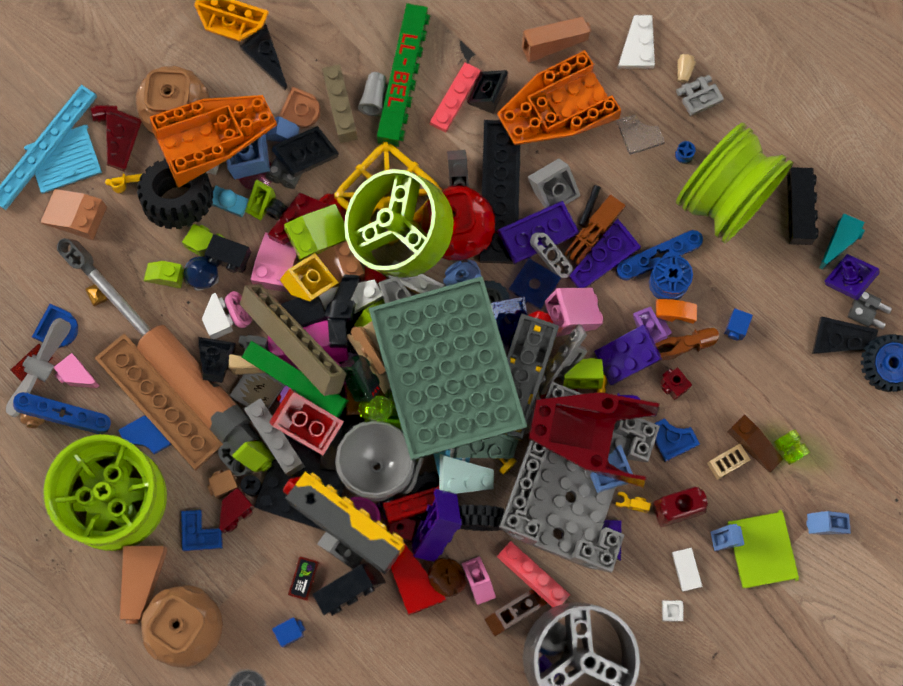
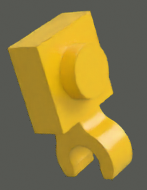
[615,492,651,513]

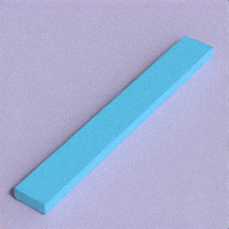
[0,85,97,211]

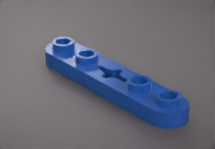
[616,230,703,280]
[13,392,111,434]

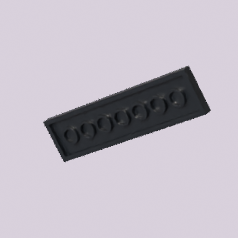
[480,120,520,264]

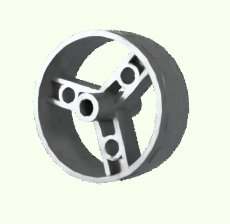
[523,602,640,686]

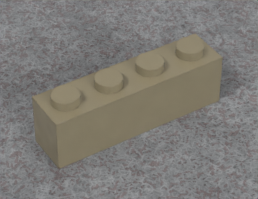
[322,64,358,143]

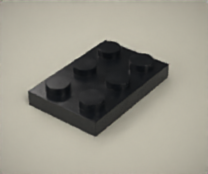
[272,126,339,178]

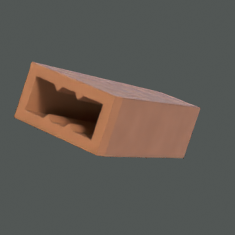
[522,16,591,63]
[120,546,167,624]

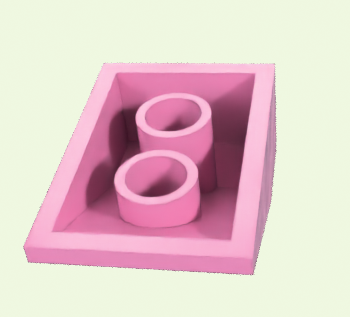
[251,232,298,293]

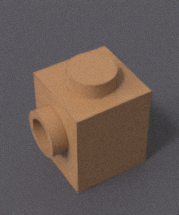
[207,469,240,499]

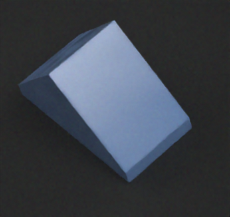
[265,116,300,142]

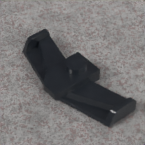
[325,275,361,348]

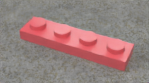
[430,62,481,133]
[497,541,570,608]

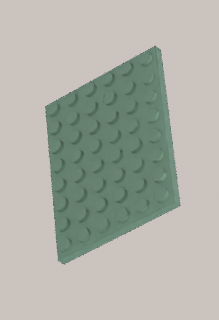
[369,276,527,460]

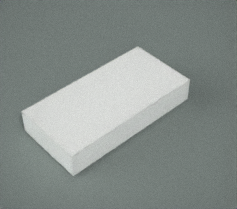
[672,548,702,592]

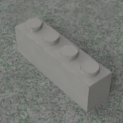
[244,398,305,478]

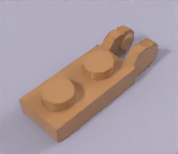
[351,326,387,375]

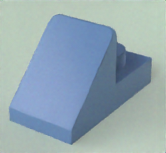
[710,524,744,551]

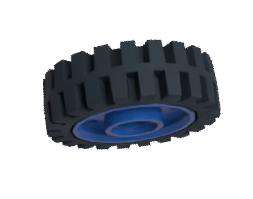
[861,334,903,392]

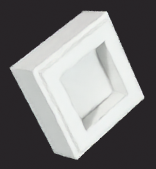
[662,601,683,622]

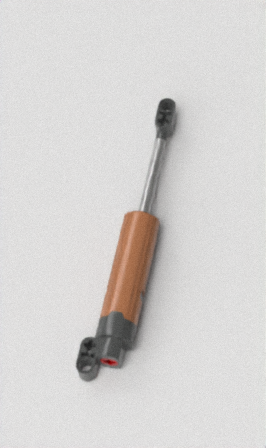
[57,238,260,476]

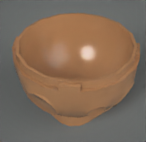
[135,65,209,134]
[141,585,223,668]

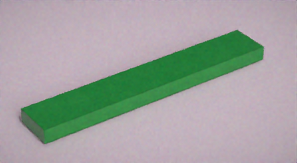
[241,341,349,418]

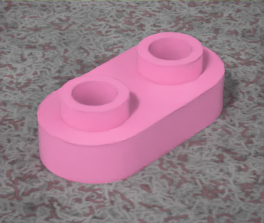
[224,291,252,328]

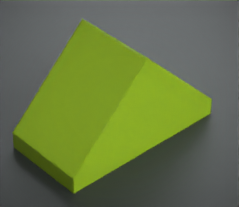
[245,180,276,221]

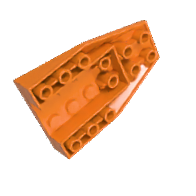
[497,50,621,145]
[149,95,277,188]

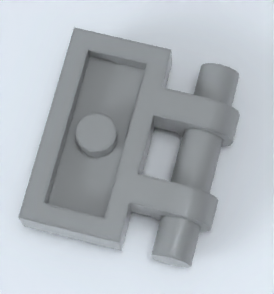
[676,75,724,117]

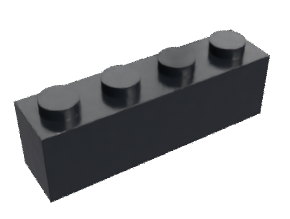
[787,167,819,245]

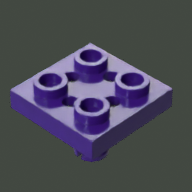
[825,254,880,300]

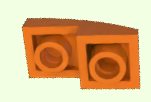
[656,299,697,324]

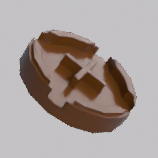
[428,558,466,597]

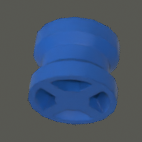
[675,141,696,164]

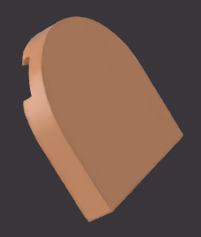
[278,87,321,128]

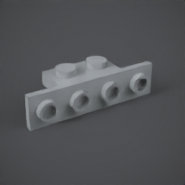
[539,324,588,395]

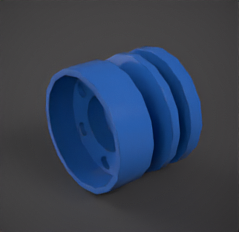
[649,255,693,300]

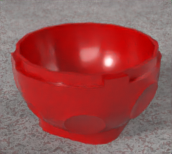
[420,186,495,260]

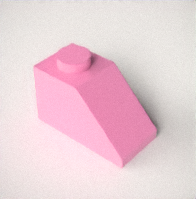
[53,353,100,388]
[461,556,496,605]

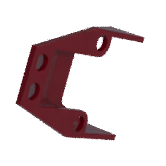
[529,392,659,488]

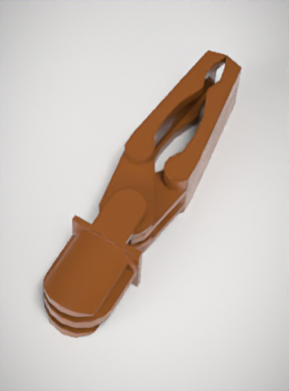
[563,194,626,265]
[655,328,719,361]

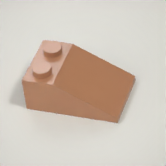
[40,189,107,240]
[317,241,365,288]

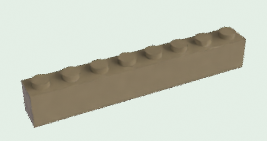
[239,284,346,396]

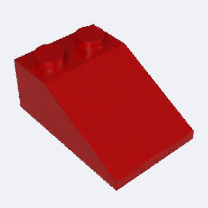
[269,389,344,455]

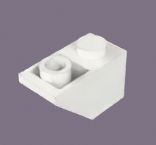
[202,293,234,339]

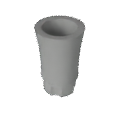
[358,72,386,116]

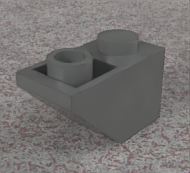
[447,150,469,187]

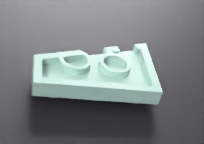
[439,454,494,494]

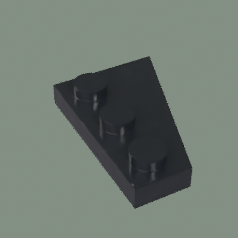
[812,316,878,354]
[198,337,236,383]

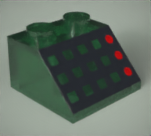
[339,355,382,402]

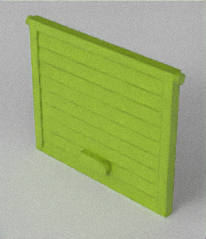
[727,510,799,589]

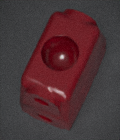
[652,487,708,527]

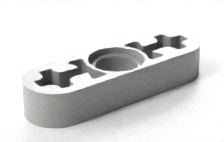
[530,232,572,278]

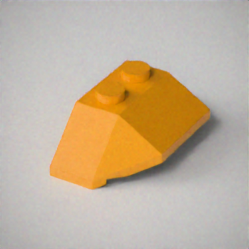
[194,0,269,42]

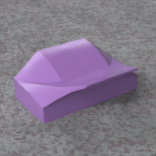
[633,307,672,343]

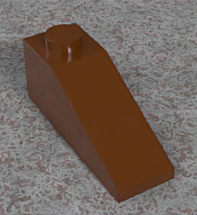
[727,414,783,473]
[484,589,548,636]

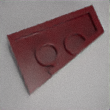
[106,106,142,172]
[268,192,329,245]

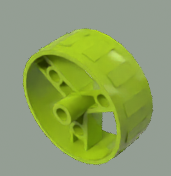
[344,169,454,278]

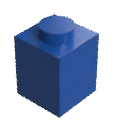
[724,308,753,341]
[272,617,305,648]

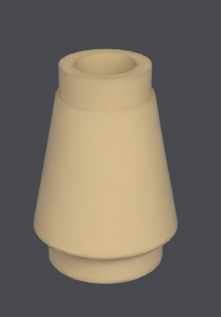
[677,54,696,83]

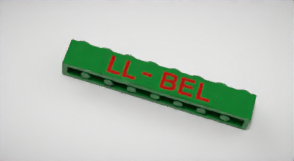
[377,3,431,147]

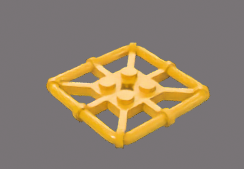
[334,142,442,245]

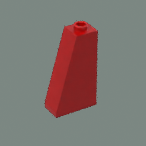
[391,542,446,615]

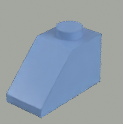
[807,511,851,535]

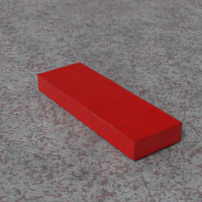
[383,486,439,523]

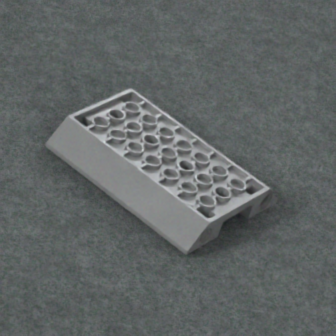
[499,382,660,573]

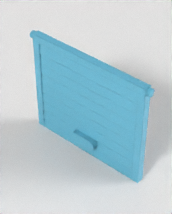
[24,125,102,194]

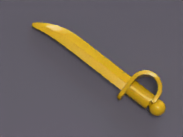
[105,173,142,193]

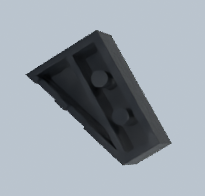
[312,563,386,616]

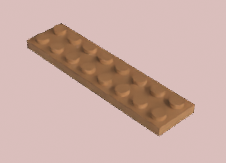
[95,333,223,471]

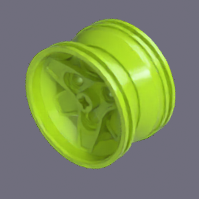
[676,122,793,244]
[44,434,167,551]

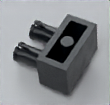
[204,234,251,273]

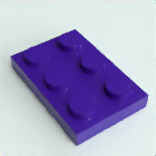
[594,325,662,385]

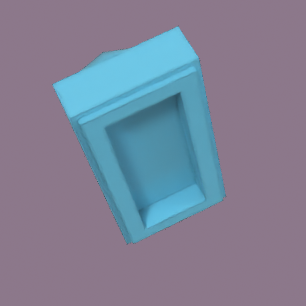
[212,186,249,217]

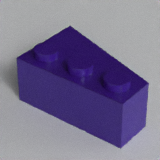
[412,489,462,562]

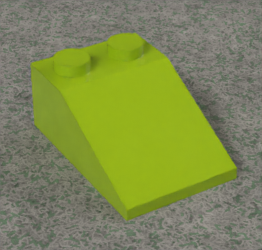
[284,204,347,262]

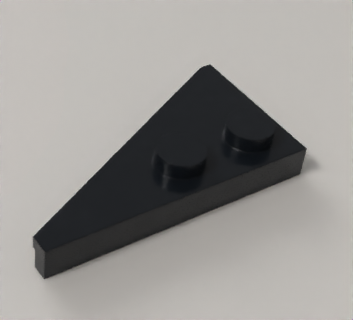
[240,24,288,91]

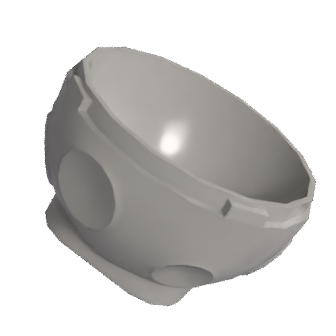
[335,421,415,501]

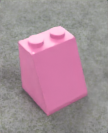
[545,288,603,337]

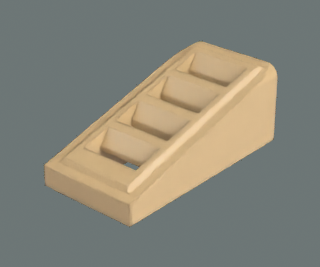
[229,354,265,375]
[707,444,751,480]

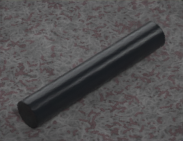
[579,185,601,227]

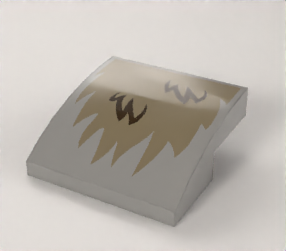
[229,373,284,409]

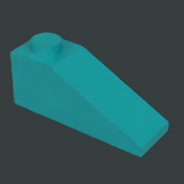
[819,213,865,269]

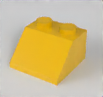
[280,253,339,301]

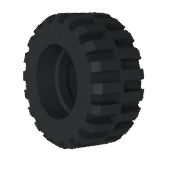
[137,158,213,229]

